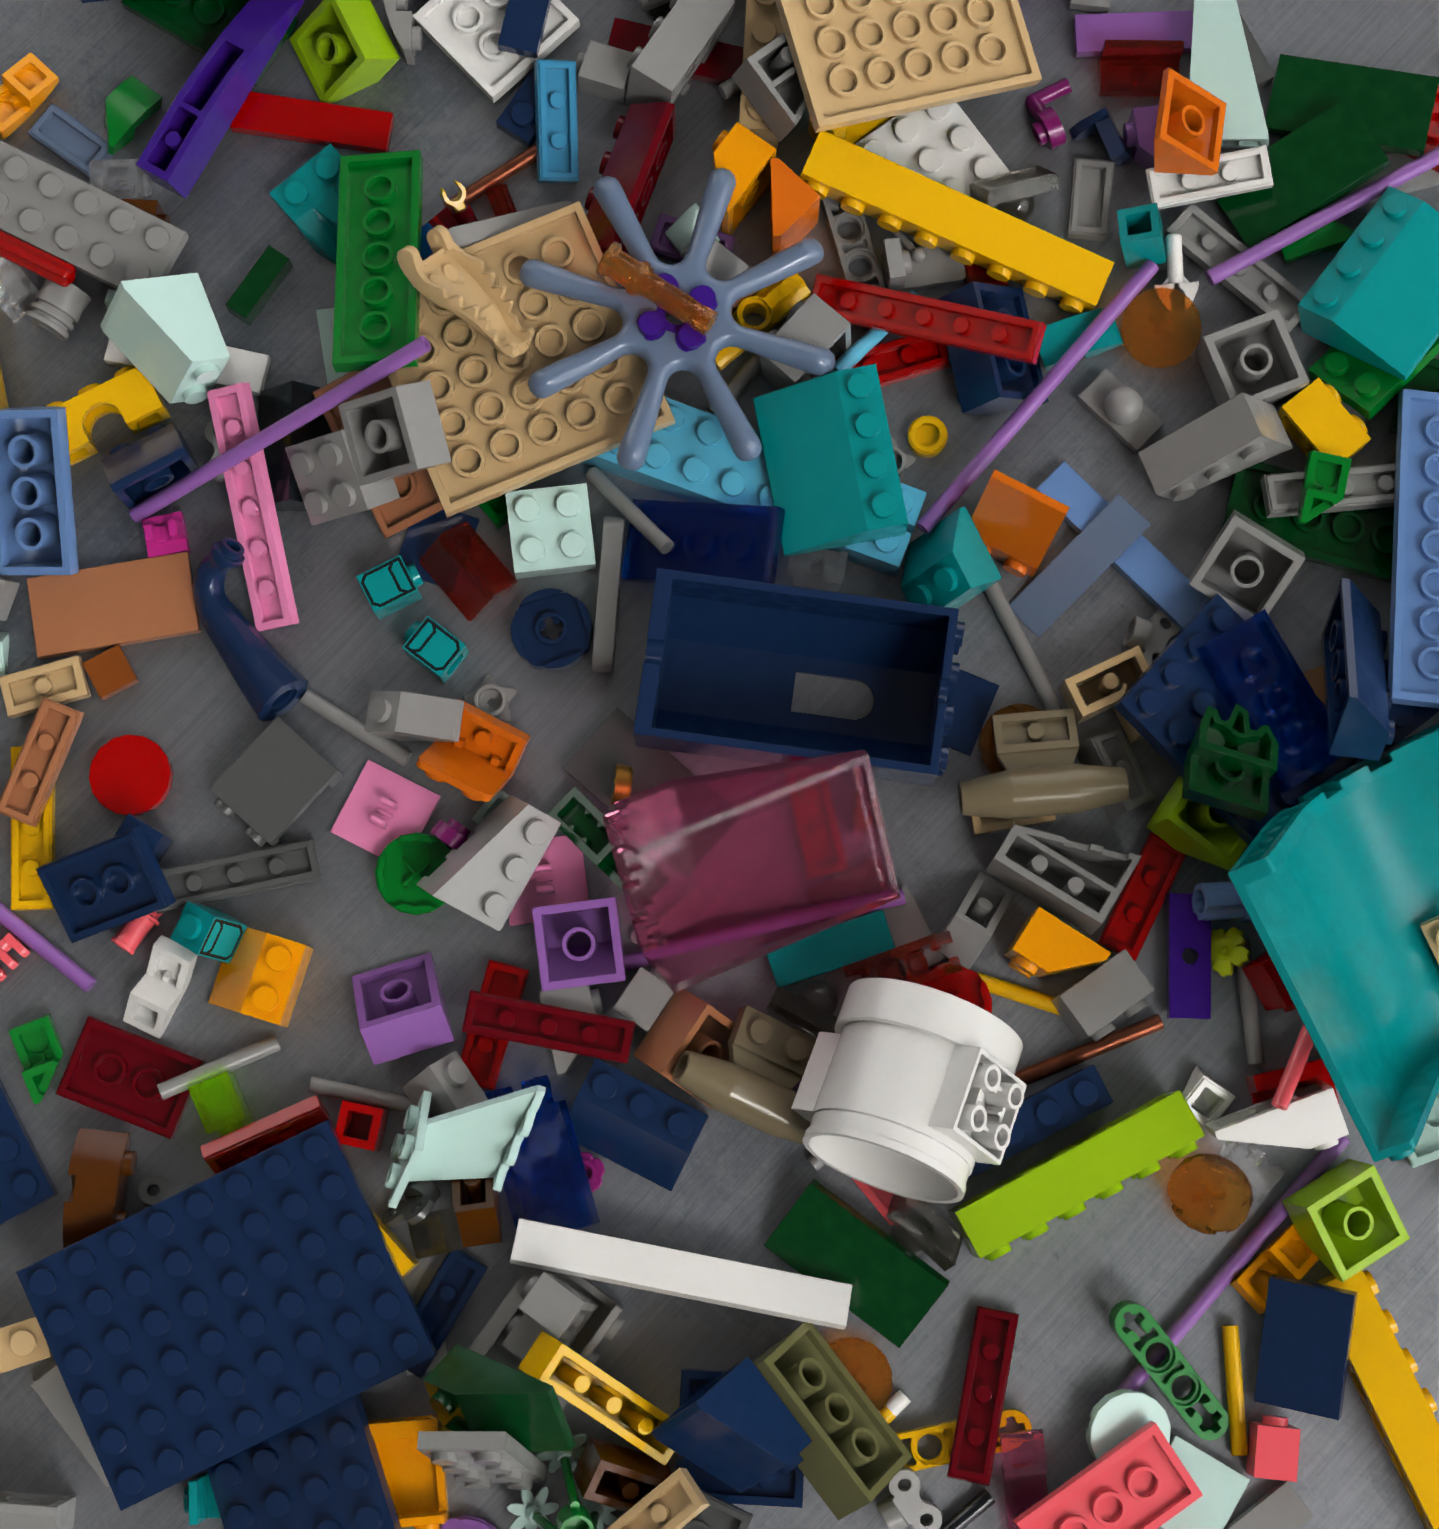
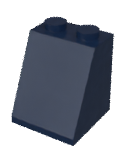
[651,1357,812,1493]

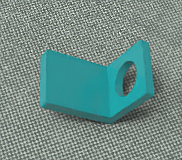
[183,1474,221,1525]

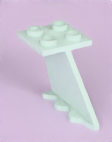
[384,1085,546,1209]

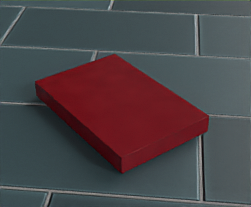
[55,1016,206,1139]

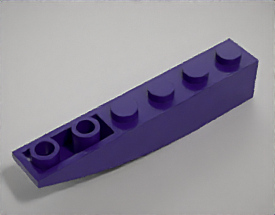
[135,0,305,199]

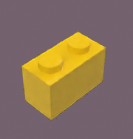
[1277,377,1371,458]

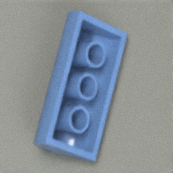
[0,406,79,575]

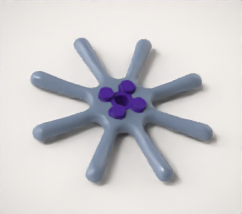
[519,167,835,471]

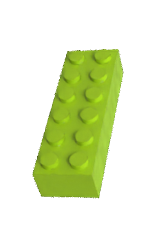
[948,1090,1205,1261]

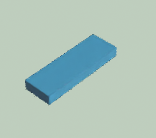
[534,59,579,184]

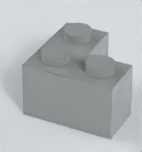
[502,1272,600,1360]

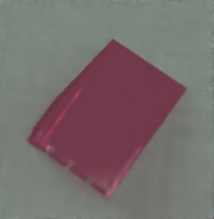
[603,750,901,992]

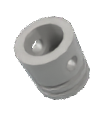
[24,279,91,341]

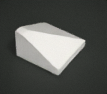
[1182,1066,1236,1126]

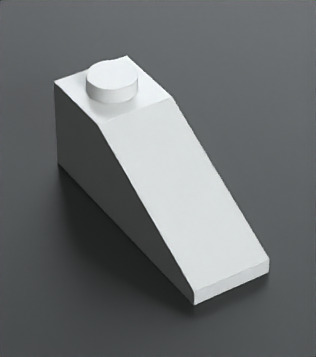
[1205,1080,1349,1150]

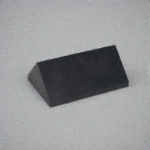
[258,380,332,511]

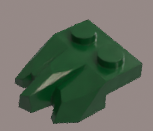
[1182,703,1279,822]

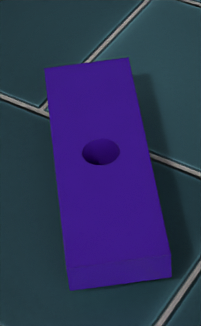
[1167,893,1211,1020]

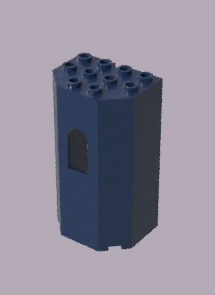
[633,568,965,787]

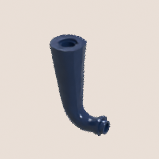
[193,537,308,722]

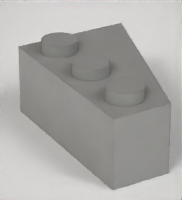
[625,0,735,107]
[732,32,807,142]
[1138,392,1293,501]
[416,794,561,932]
[985,824,1142,935]

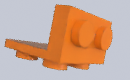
[416,699,531,802]

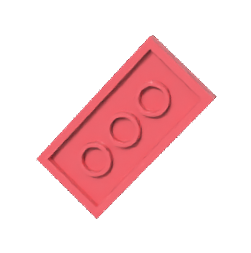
[1013,1421,1203,1529]

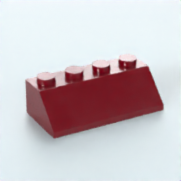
[584,102,676,277]

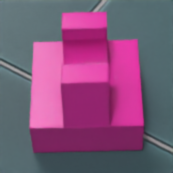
[141,511,191,558]

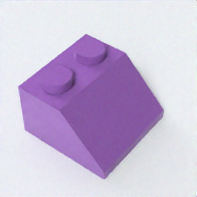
[532,897,626,991]
[352,952,454,1065]

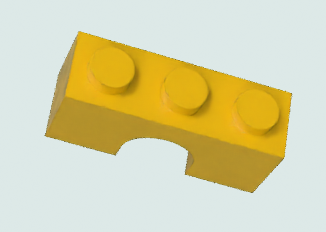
[46,365,171,466]

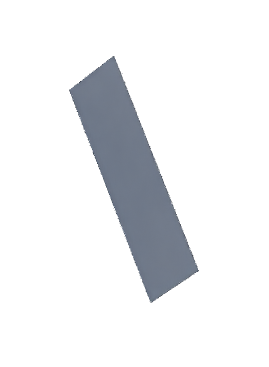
[1009,494,1151,637]

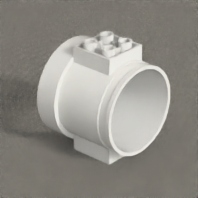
[791,978,1027,1204]

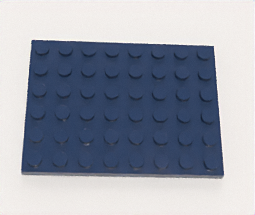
[16,1120,438,1511]

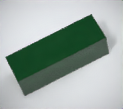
[225,245,293,326]

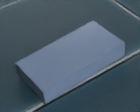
[27,102,115,182]

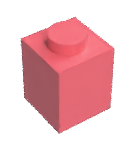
[1246,1414,1301,1482]

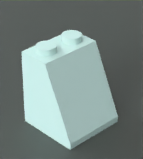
[100,273,230,404]

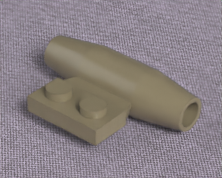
[958,708,1129,819]
[672,1005,817,1145]

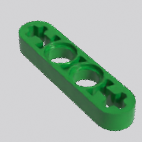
[1109,1300,1229,1441]

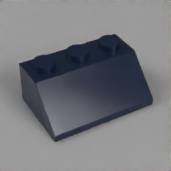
[938,282,1049,416]
[560,1058,709,1191]

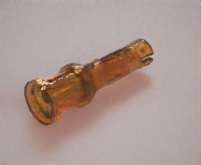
[596,242,718,336]

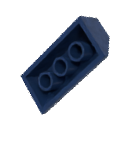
[1322,578,1395,761]

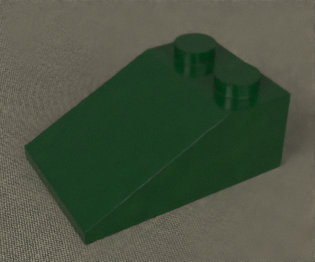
[423,1344,576,1452]

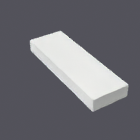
[1145,145,1274,210]

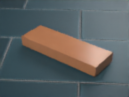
[0,697,85,827]

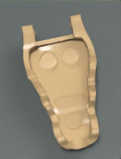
[397,225,535,358]

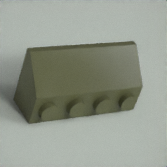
[753,1322,912,1520]

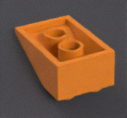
[971,469,1070,578]

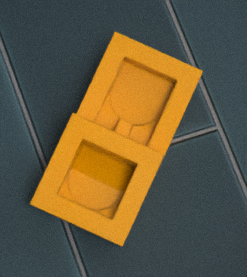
[0,52,59,141]
[1230,1223,1319,1315]

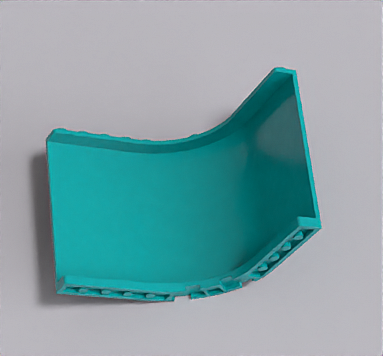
[1228,723,1439,1162]

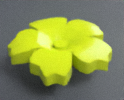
[1211,927,1251,977]

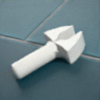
[1153,233,1199,311]

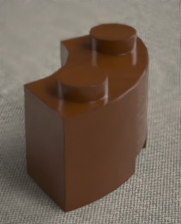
[63,1128,137,1248]

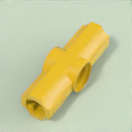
[715,273,811,372]

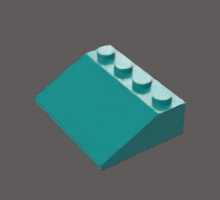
[1298,186,1439,381]
[753,364,908,557]

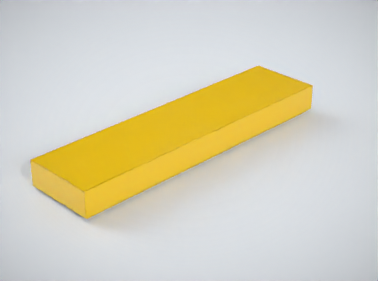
[11,746,56,911]

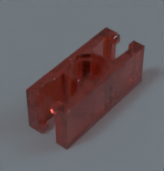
[843,931,963,985]

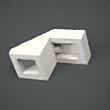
[123,935,198,1039]

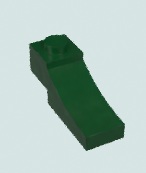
[547,786,669,907]

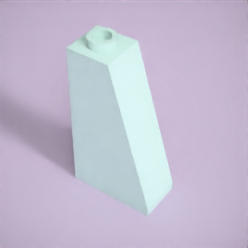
[1190,0,1270,148]

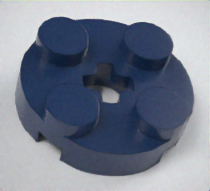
[511,588,593,671]

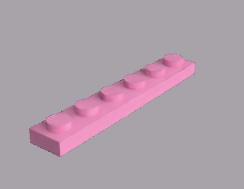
[207,383,299,632]

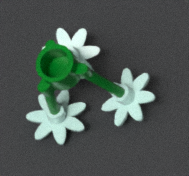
[507,1433,618,1529]

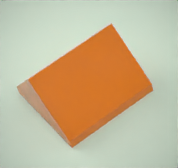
[1154,68,1227,176]
[769,158,820,256]

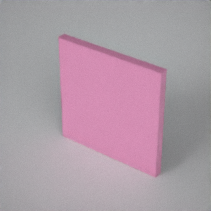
[330,760,441,857]
[509,836,589,926]

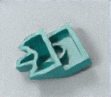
[269,143,341,264]

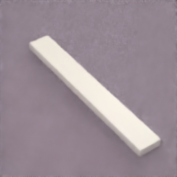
[510,1218,852,1330]

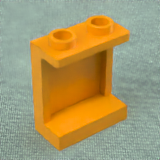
[368,1414,450,1529]

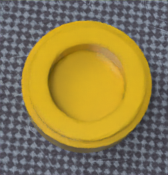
[907,415,948,458]

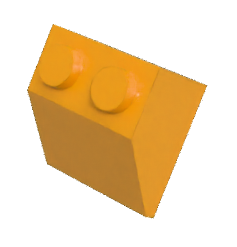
[712,122,777,235]
[1004,907,1111,979]
[208,927,314,1028]

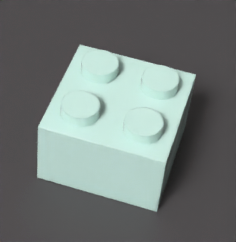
[505,483,597,579]

